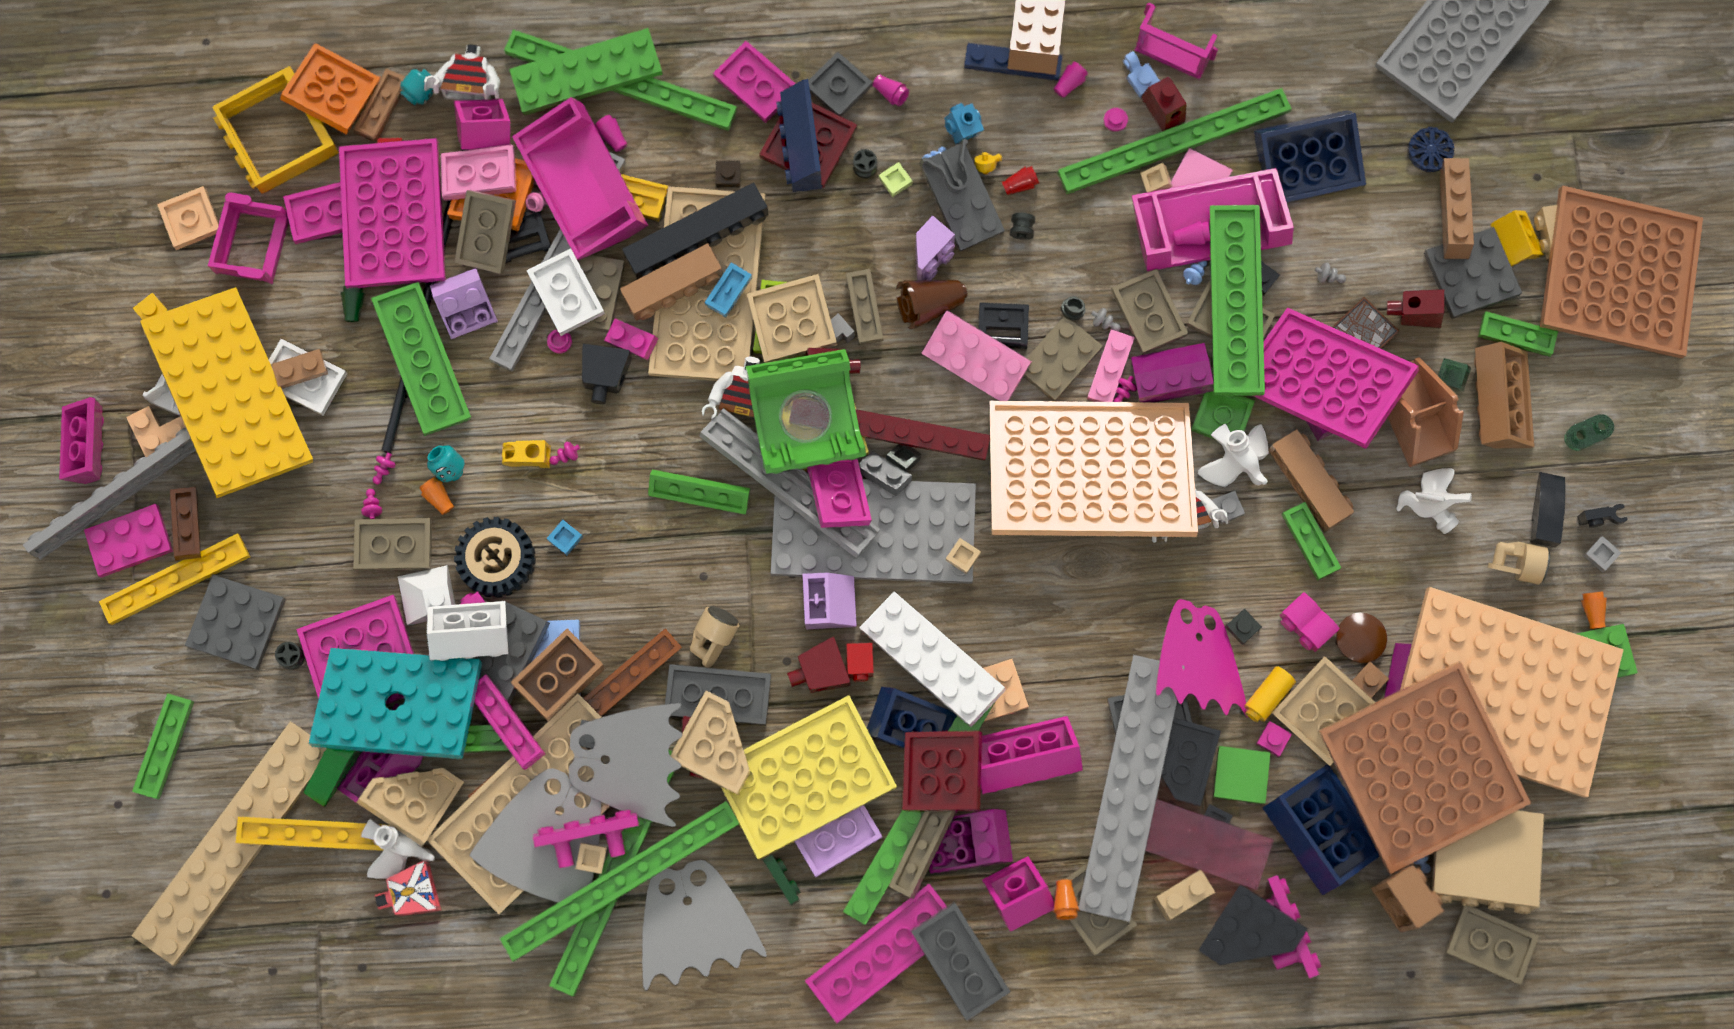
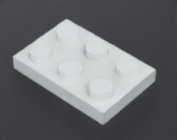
[527,249,605,336]
[269,339,348,416]

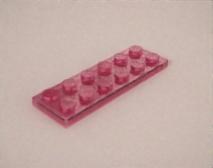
[1145,799,1274,890]

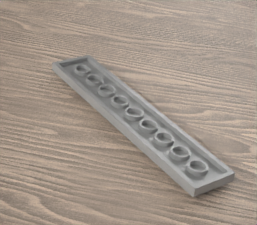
[1079,655,1184,922]

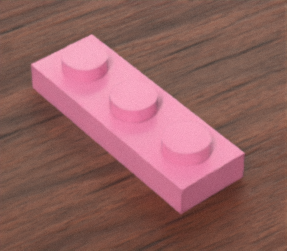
[1087,330,1134,402]

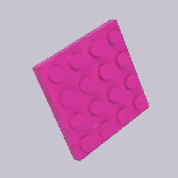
[296,595,414,705]

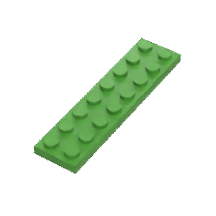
[1209,205,1265,396]

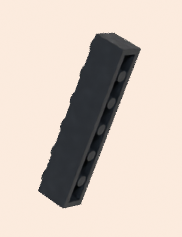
[622,182,769,280]

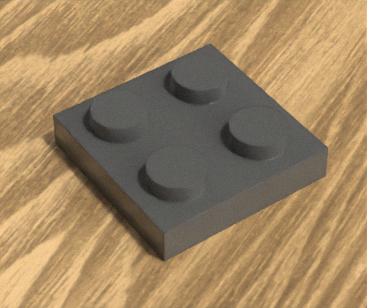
[809,52,873,117]

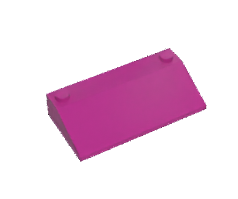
[512,97,648,260]
[1132,168,1294,272]

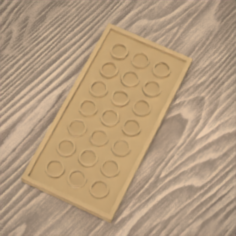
[648,186,766,381]
[427,693,610,914]

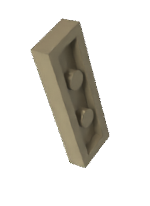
[846,269,883,345]

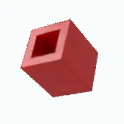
[847,643,874,682]

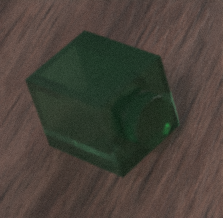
[1438,358,1471,392]

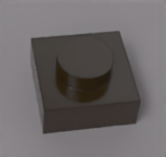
[716,161,741,187]

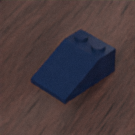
[867,687,957,750]

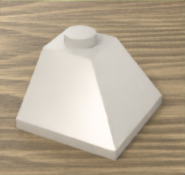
[398,566,455,626]

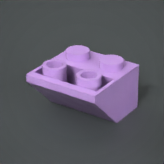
[915,216,955,280]
[430,268,497,339]
[803,573,856,630]

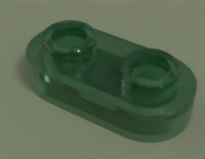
[1564,414,1614,451]

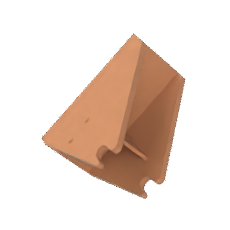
[1388,357,1464,467]

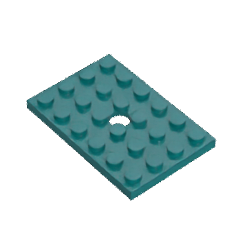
[308,648,482,759]

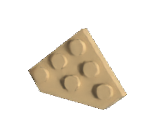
[670,691,750,795]
[356,768,464,846]

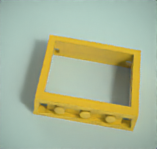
[212,66,339,194]

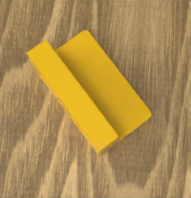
[1490,210,1544,267]

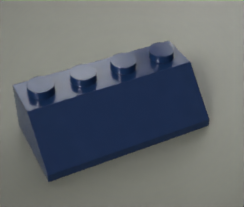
[776,79,822,192]

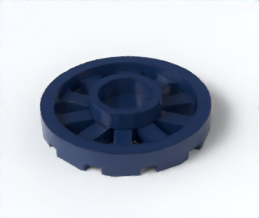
[1408,127,1455,172]

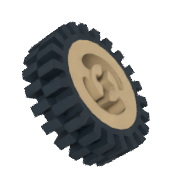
[454,517,536,598]

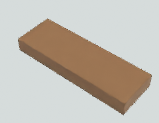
[353,69,405,142]

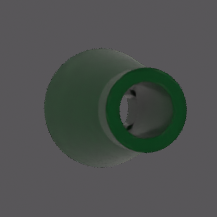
[340,286,365,322]

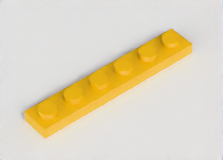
[99,533,250,625]
[235,817,391,851]

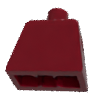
[1141,76,1187,132]
[1387,289,1444,328]
[787,637,851,693]

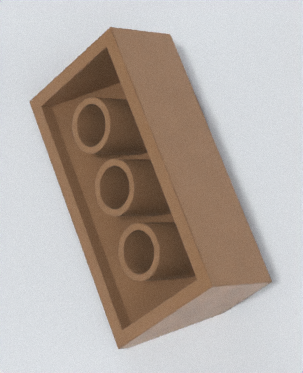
[1474,342,1534,449]

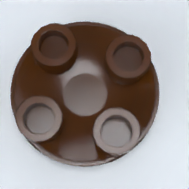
[1335,613,1387,664]

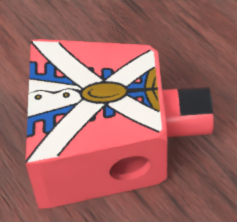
[375,861,441,916]

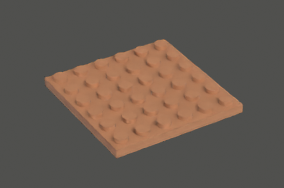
[1540,186,1703,359]
[1318,661,1531,874]

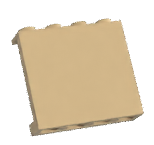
[1431,810,1544,914]

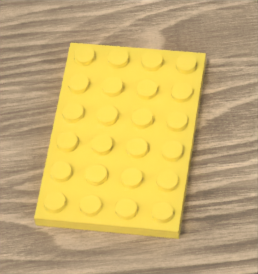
[721,695,897,860]

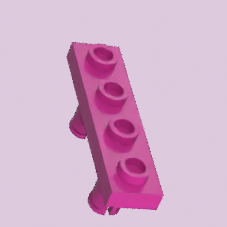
[533,810,639,868]
[1266,875,1322,978]

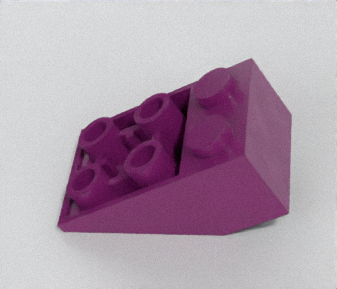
[929,809,1013,873]

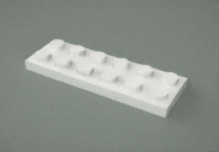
[859,592,1006,727]

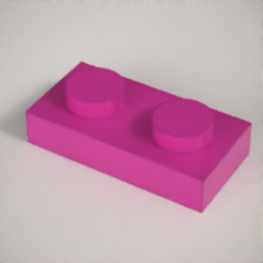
[604,319,659,360]

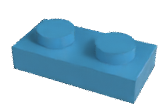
[704,262,752,318]

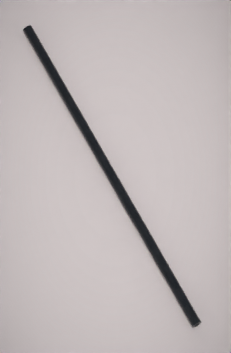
[381,149,467,453]

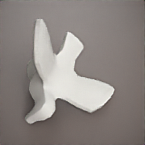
[1198,424,1269,487]
[1396,468,1472,534]
[361,819,435,879]

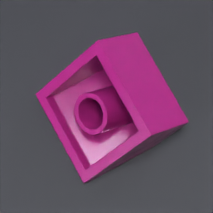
[454,99,510,150]
[982,856,1054,932]

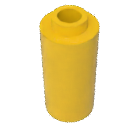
[1244,666,1296,722]

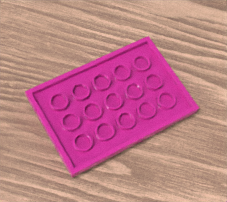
[339,138,446,288]
[1254,307,1419,449]

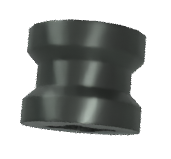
[853,149,877,179]
[1010,213,1036,240]
[275,642,305,670]

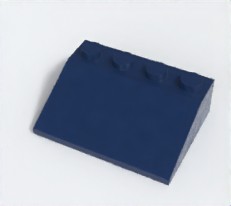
[1254,110,1366,202]
[1262,764,1380,896]

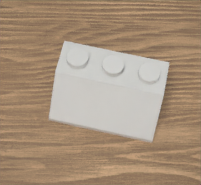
[427,601,508,661]

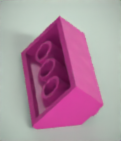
[981,716,1083,794]

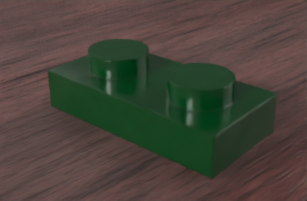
[763,854,801,906]

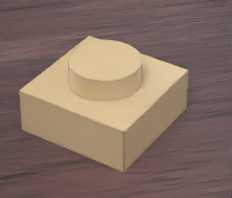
[1141,163,1172,193]
[946,538,981,574]
[576,843,607,874]

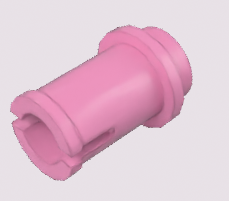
[526,192,548,212]

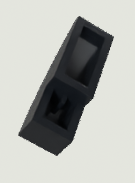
[1530,472,1565,548]

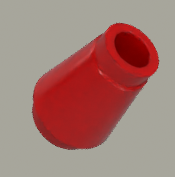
[1002,166,1040,196]

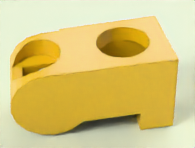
[502,440,551,468]

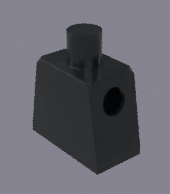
[582,344,632,405]

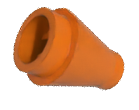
[419,477,454,515]
[1581,591,1607,629]
[1053,880,1079,920]

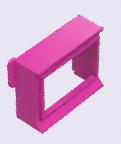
[1135,3,1218,80]
[208,193,289,284]

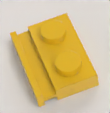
[621,174,668,221]

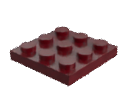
[759,103,857,189]
[902,731,982,811]

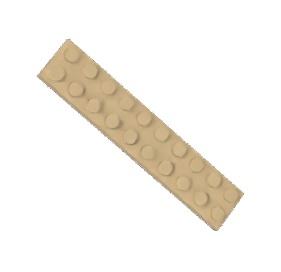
[132,721,326,966]

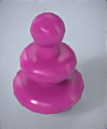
[1113,376,1137,402]
[549,442,580,465]
[373,452,396,485]
[361,489,383,519]

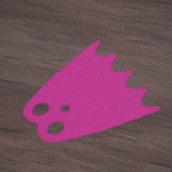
[1156,599,1248,718]

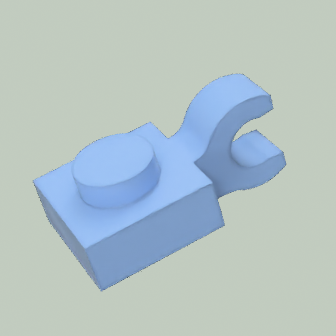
[1123,51,1160,97]

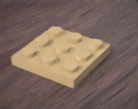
[747,274,837,363]
[1272,656,1376,766]

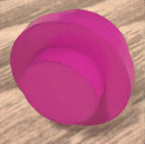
[1103,108,1128,132]
[547,329,572,354]

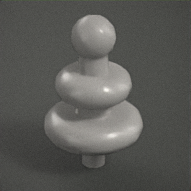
[1315,262,1346,283]
[1091,308,1121,332]

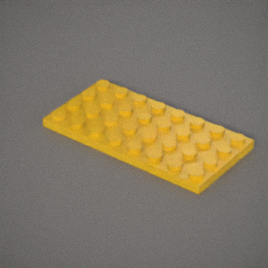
[140,287,313,498]

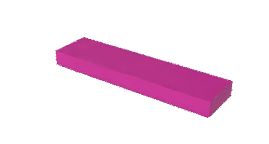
[474,674,545,771]

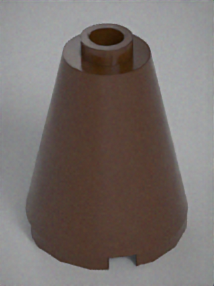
[896,280,967,329]

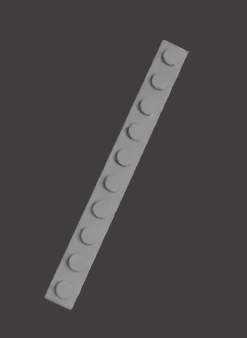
[489,152,626,372]

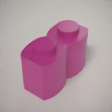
[1280,592,1340,652]

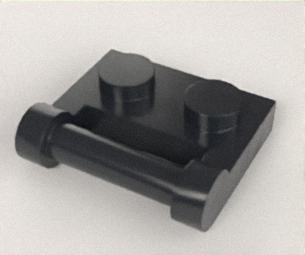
[505,210,551,264]
[978,302,1029,349]

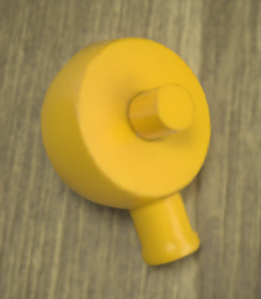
[974,152,1002,175]

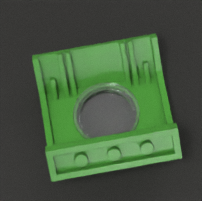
[746,349,866,474]

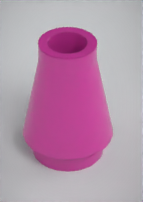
[1053,62,1088,98]
[873,75,909,106]
[595,115,628,152]
[1174,221,1210,245]

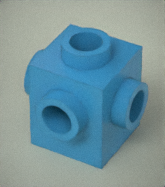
[944,103,984,144]

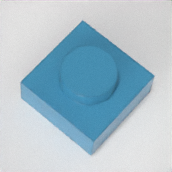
[547,520,583,556]

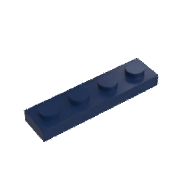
[964,43,1063,81]

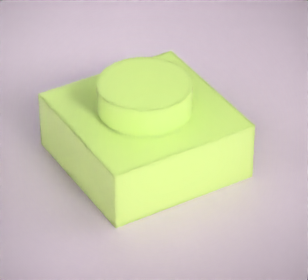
[879,162,912,197]

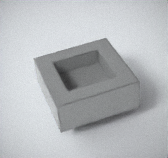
[1212,491,1245,524]
[1583,536,1621,573]

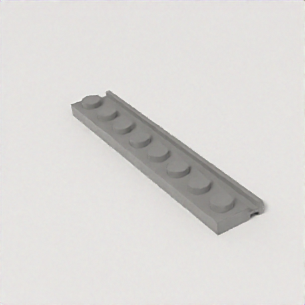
[699,408,880,558]
[23,428,196,560]

